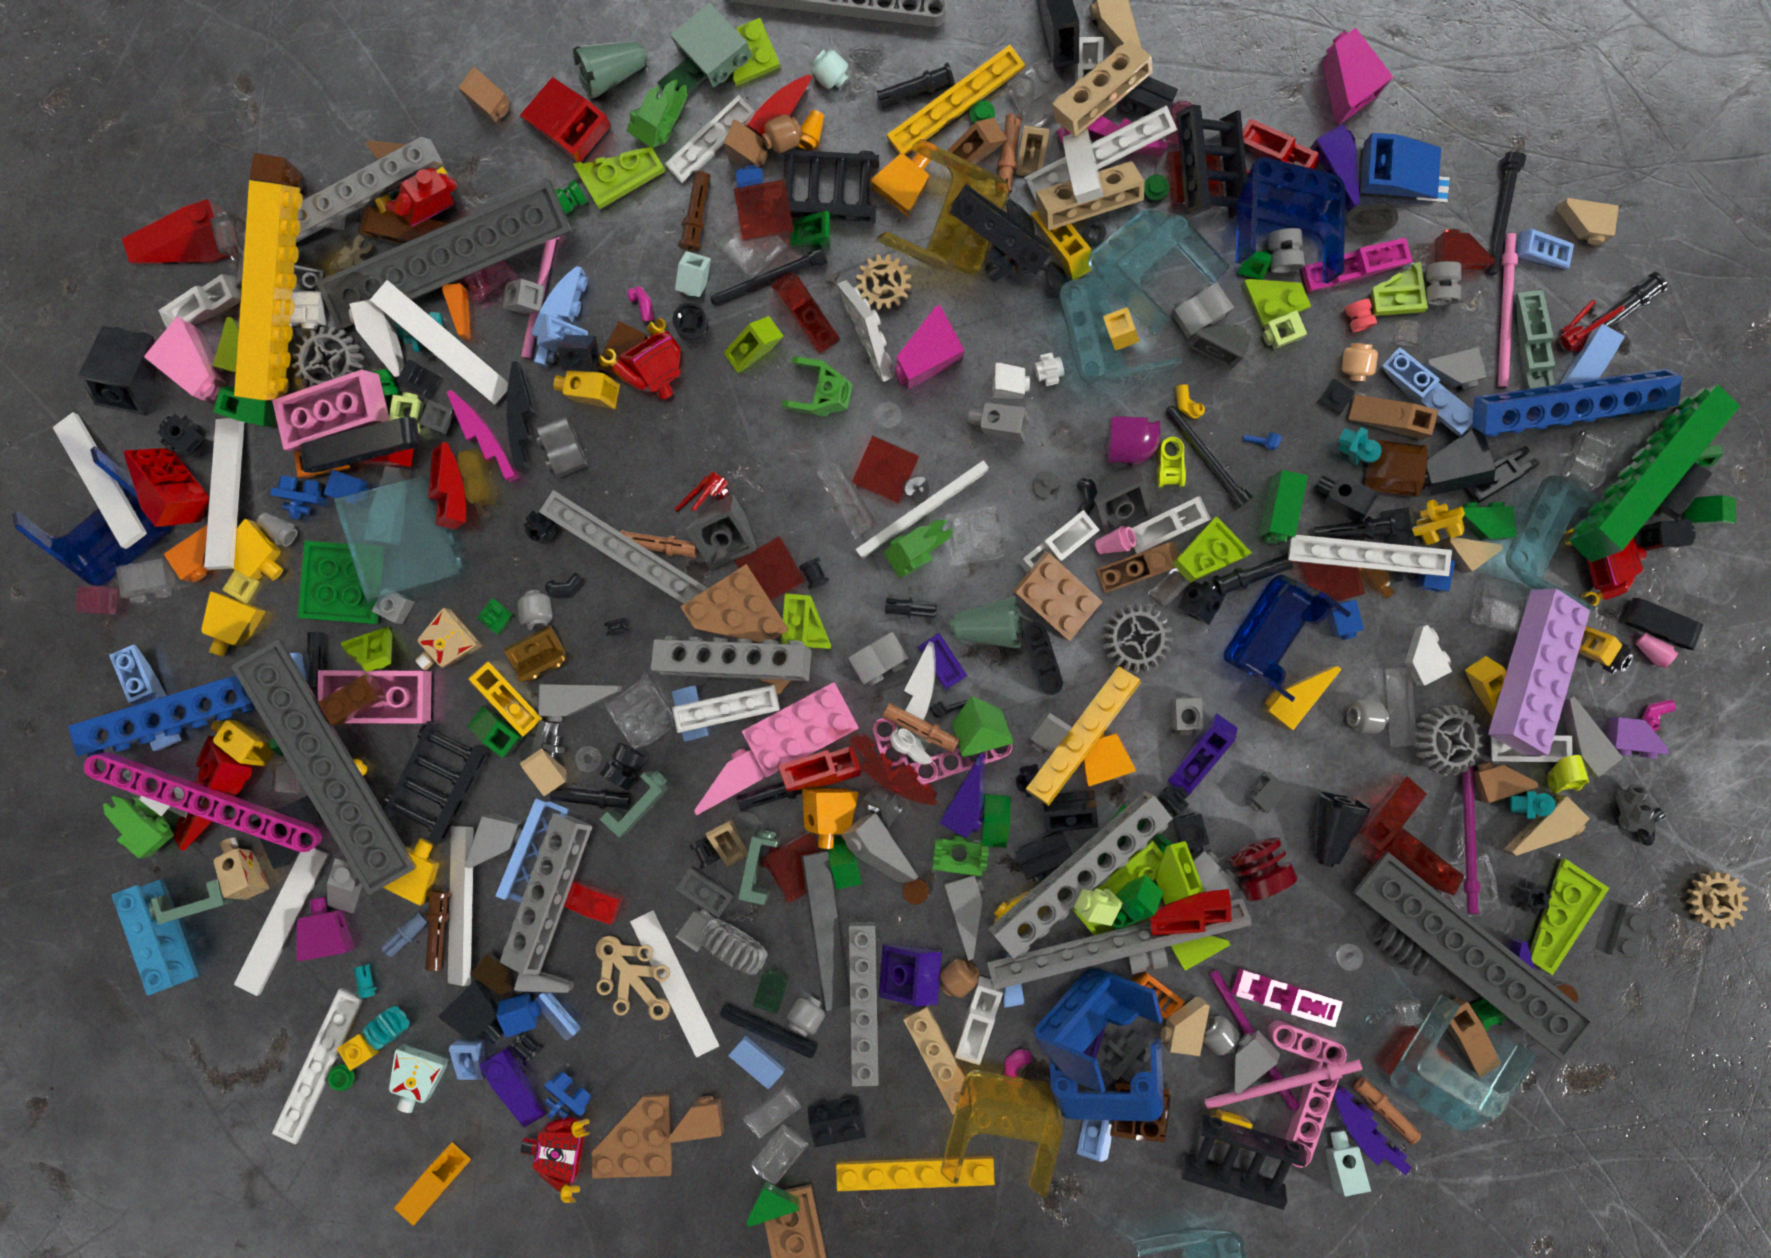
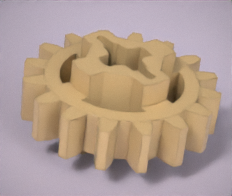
[856,254,911,312]
[1686,871,1749,929]

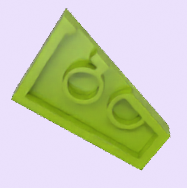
[573,147,665,210]
[1172,516,1252,582]

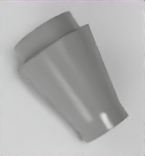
[257,512,297,547]

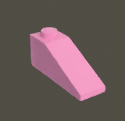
[694,747,765,815]

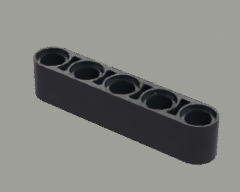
[300,417,420,473]

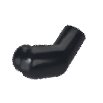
[545,572,585,598]

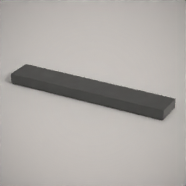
[801,851,850,1011]

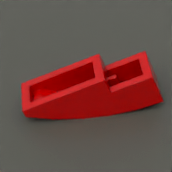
[744,74,813,138]
[1243,118,1319,184]
[428,442,466,530]
[778,746,861,791]
[1150,889,1231,935]

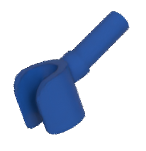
[1243,432,1282,450]

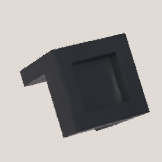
[396,359,442,400]

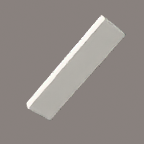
[665,95,754,185]
[672,685,780,733]

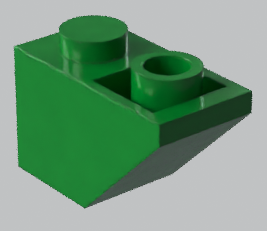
[213,386,277,428]
[1462,502,1516,541]
[467,705,525,758]
[1112,875,1163,930]

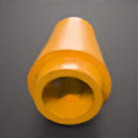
[797,110,825,151]

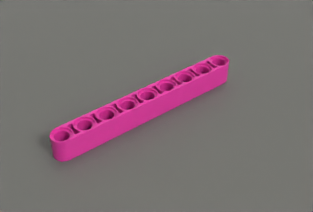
[84,752,322,853]

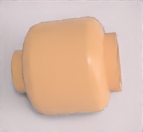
[1342,343,1378,381]

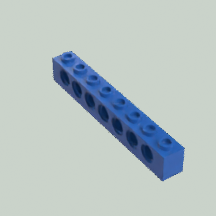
[1472,369,1682,436]
[68,675,257,758]

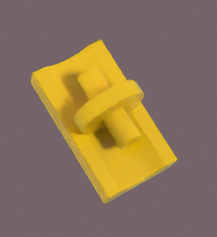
[1412,499,1465,545]

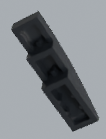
[506,361,536,472]

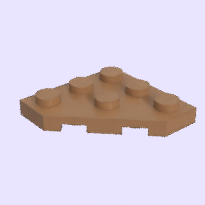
[680,564,789,643]
[592,1094,672,1179]

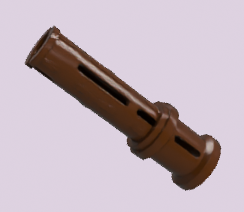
[677,171,711,252]
[425,889,451,971]

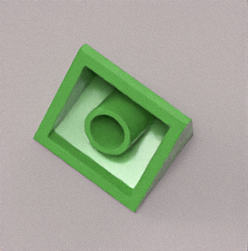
[952,696,1013,757]

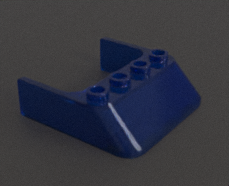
[1235,157,1346,284]
[12,446,171,586]

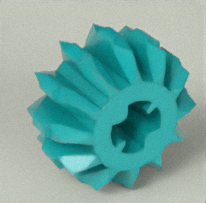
[362,1006,410,1050]

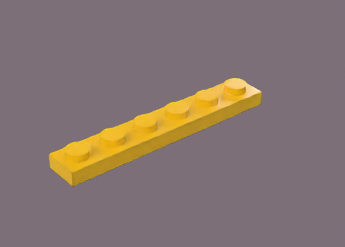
[887,45,1025,155]
[1026,666,1141,806]
[836,1156,995,1191]

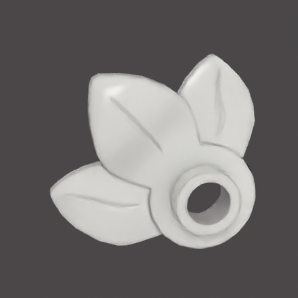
[890,724,932,765]

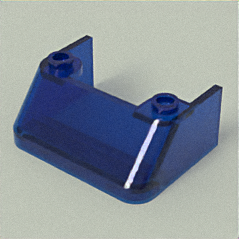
[1224,575,1351,702]

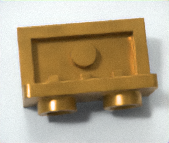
[504,625,566,682]

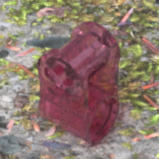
[463,261,516,302]

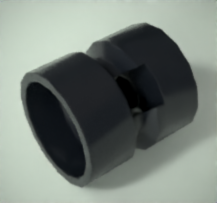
[672,302,710,344]
[600,742,648,790]

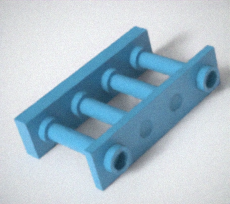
[111,879,198,996]

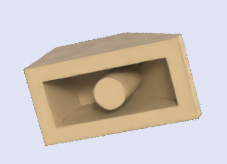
[1557,198,1619,245]
[1160,997,1210,1056]

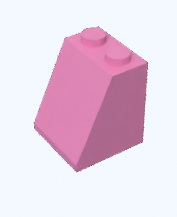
[144,316,229,405]

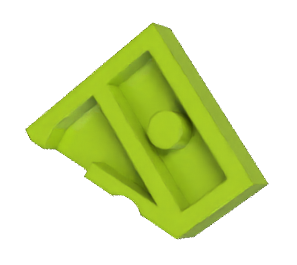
[733,18,781,86]
[1370,262,1428,316]
[1243,279,1311,328]
[781,594,831,649]
[341,626,392,672]

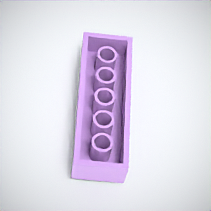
[1488,588,1590,756]

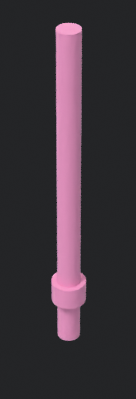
[1498,233,1518,388]
[521,237,559,359]
[1205,1059,1363,1109]

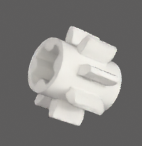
[1034,352,1064,386]

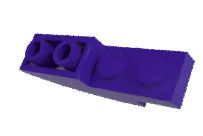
[1331,1086,1412,1175]

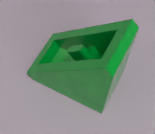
[790,211,831,247]
[1682,495,1736,524]
[981,794,1011,848]
[828,835,862,890]
[746,1181,800,1227]

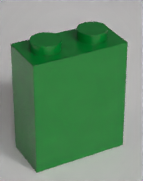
[1258,470,1308,545]

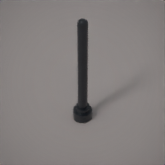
[1487,152,1526,276]
[711,244,828,304]
[1166,406,1254,509]

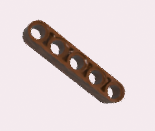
[358,205,449,244]

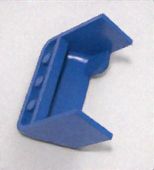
[1034,968,1163,1093]
[1049,1038,1164,1121]

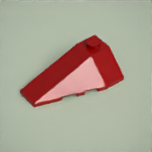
[122,199,236,264]
[174,735,252,851]

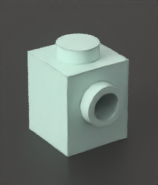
[675,251,711,297]

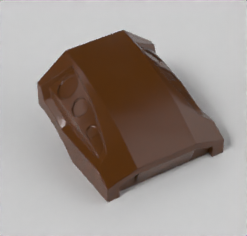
[1364,439,1428,497]
[1110,1082,1171,1143]

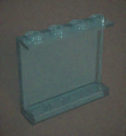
[334,475,463,603]

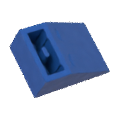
[1360,133,1441,199]

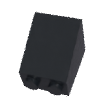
[78,326,157,415]

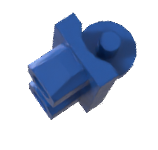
[270,475,326,520]
[543,1071,591,1120]

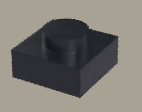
[1318,378,1355,415]

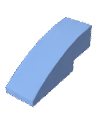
[1560,324,1625,384]

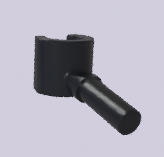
[930,700,967,718]

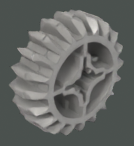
[292,327,365,388]
[1102,603,1173,673]
[1413,705,1483,775]
[698,918,768,975]

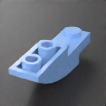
[531,266,588,369]
[1382,347,1473,437]
[109,645,181,751]

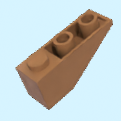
[1348,395,1438,440]
[1096,541,1180,593]
[1436,997,1501,1078]

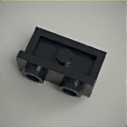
[808,1096,866,1148]

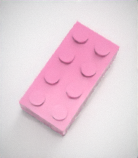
[272,369,390,452]
[318,670,432,723]
[742,682,859,778]

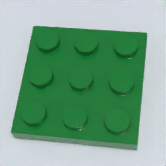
[297,541,385,624]

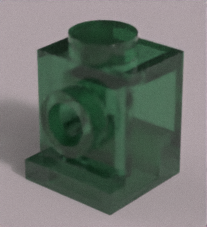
[753,970,788,1014]

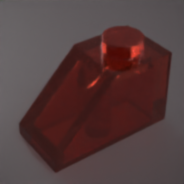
[1435,229,1495,271]

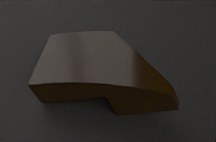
[470,952,516,999]

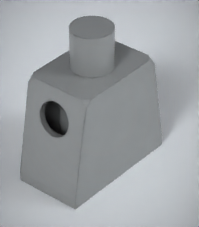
[968,403,1030,443]

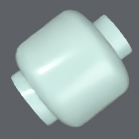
[810,49,848,89]

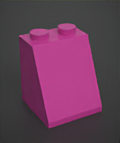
[1322,28,1393,125]
[894,304,965,389]

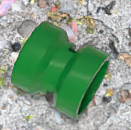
[555,179,588,214]
[372,369,399,400]

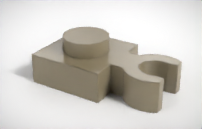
[329,235,376,272]

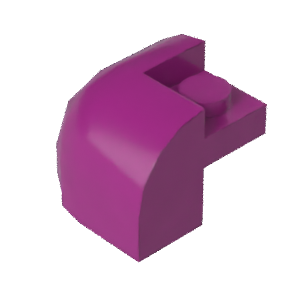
[1105,416,1161,466]

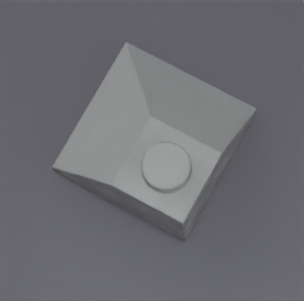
[464,813,523,868]

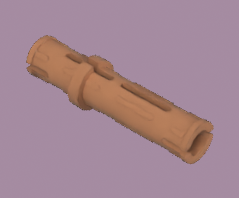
[996,114,1022,194]
[620,530,698,558]
[882,702,960,753]
[1353,1077,1422,1145]

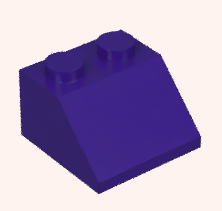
[878,945,942,1007]

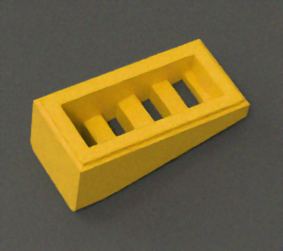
[1578,626,1622,666]

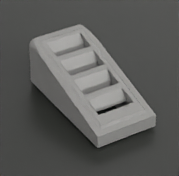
[514,971,574,993]

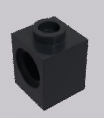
[556,335,599,372]
[1172,812,1210,853]

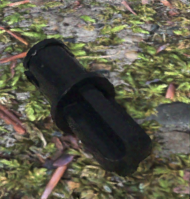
[885,597,937,618]

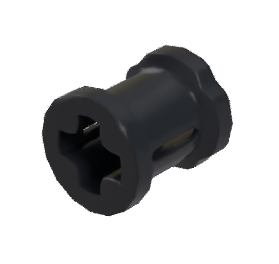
[799,557,830,590]
[688,836,721,869]
[507,1032,542,1066]

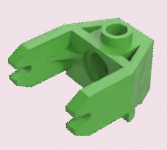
[627,79,688,148]
[781,357,853,417]
[883,520,953,578]
[103,795,174,858]
[932,834,989,876]

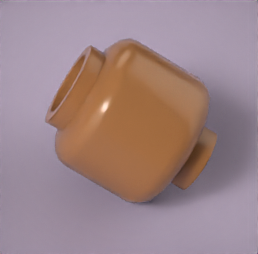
[762,114,802,154]
[940,958,979,998]

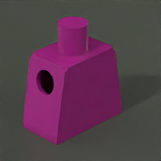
[297,897,355,962]

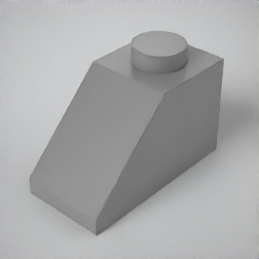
[1422,347,1487,390]
[1028,712,1072,754]
[327,856,362,913]
[1235,1030,1280,1095]

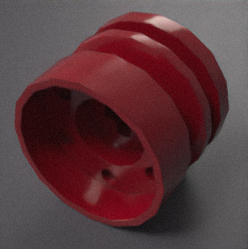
[1228,837,1298,902]

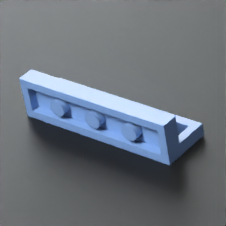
[495,797,569,903]

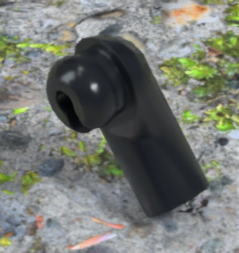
[1077,478,1098,516]
[1637,807,1666,846]

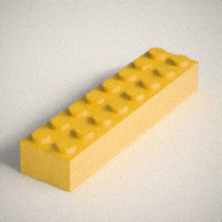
[234,180,303,401]

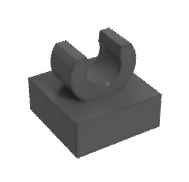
[419,400,455,435]

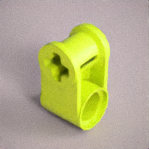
[1156,437,1186,487]
[1547,755,1589,794]

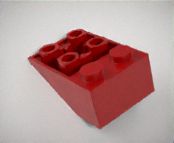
[520,77,611,163]
[123,448,210,527]

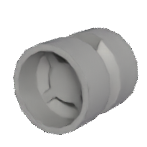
[1267,228,1305,273]
[1426,261,1461,305]
[1126,947,1168,975]

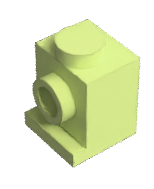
[1262,310,1307,350]
[389,392,424,434]
[1074,888,1123,926]

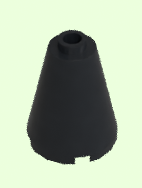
[1314,791,1371,867]

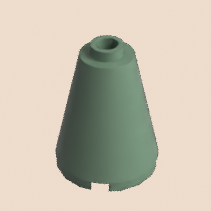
[572,41,648,98]
[950,596,1022,648]

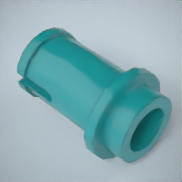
[353,964,377,999]

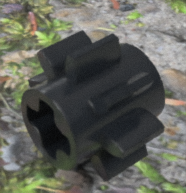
[523,511,557,542]
[1600,641,1633,674]
[1016,764,1040,798]
[1157,784,1189,817]
[1515,881,1552,915]

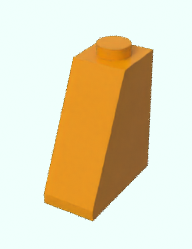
[394,1142,471,1226]

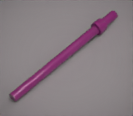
[1462,765,1481,914]
[1208,969,1299,1111]

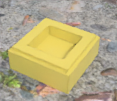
[222,570,260,603]

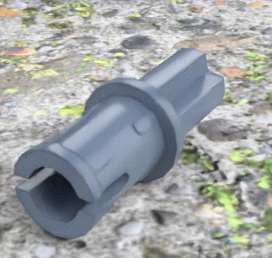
[381,911,429,957]

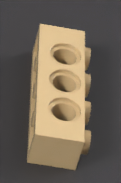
[1052,39,1153,137]
[1036,161,1144,231]
[903,1005,976,1114]

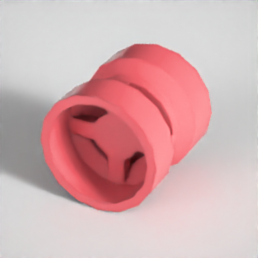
[1345,299,1378,332]

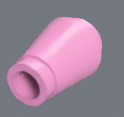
[1095,526,1136,554]
[1635,632,1678,669]

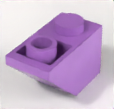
[1606,717,1669,759]

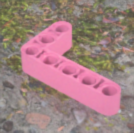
[873,718,1012,791]
[1267,1020,1347,1168]

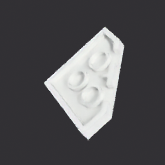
[837,280,893,382]

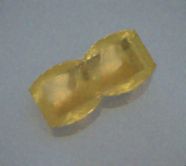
[458,448,497,506]

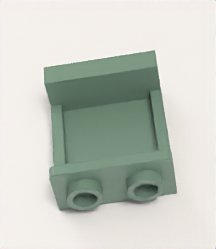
[670,2,752,87]
[600,771,669,837]
[738,829,781,905]
[149,879,234,924]

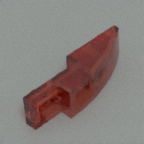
[849,733,938,806]

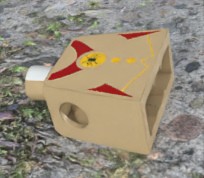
[415,608,483,671]
[213,837,270,900]

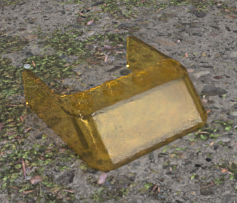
[876,139,1009,275]
[941,1070,1063,1197]

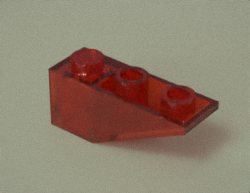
[770,272,840,354]
[1357,776,1427,851]
[1374,827,1464,896]

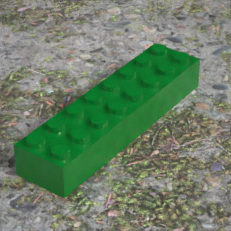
[1568,384,1740,562]

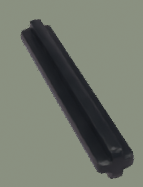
[719,1004,817,1058]

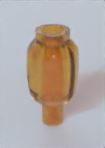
[1358,567,1395,598]

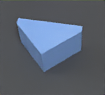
[449,1038,485,1080]

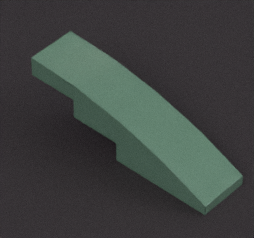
[1516,290,1555,389]

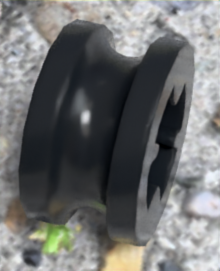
[1082,220,1106,246]
[604,618,629,636]

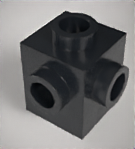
[157,414,205,457]
[1177,581,1224,625]

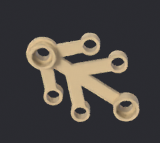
[596,936,670,1020]

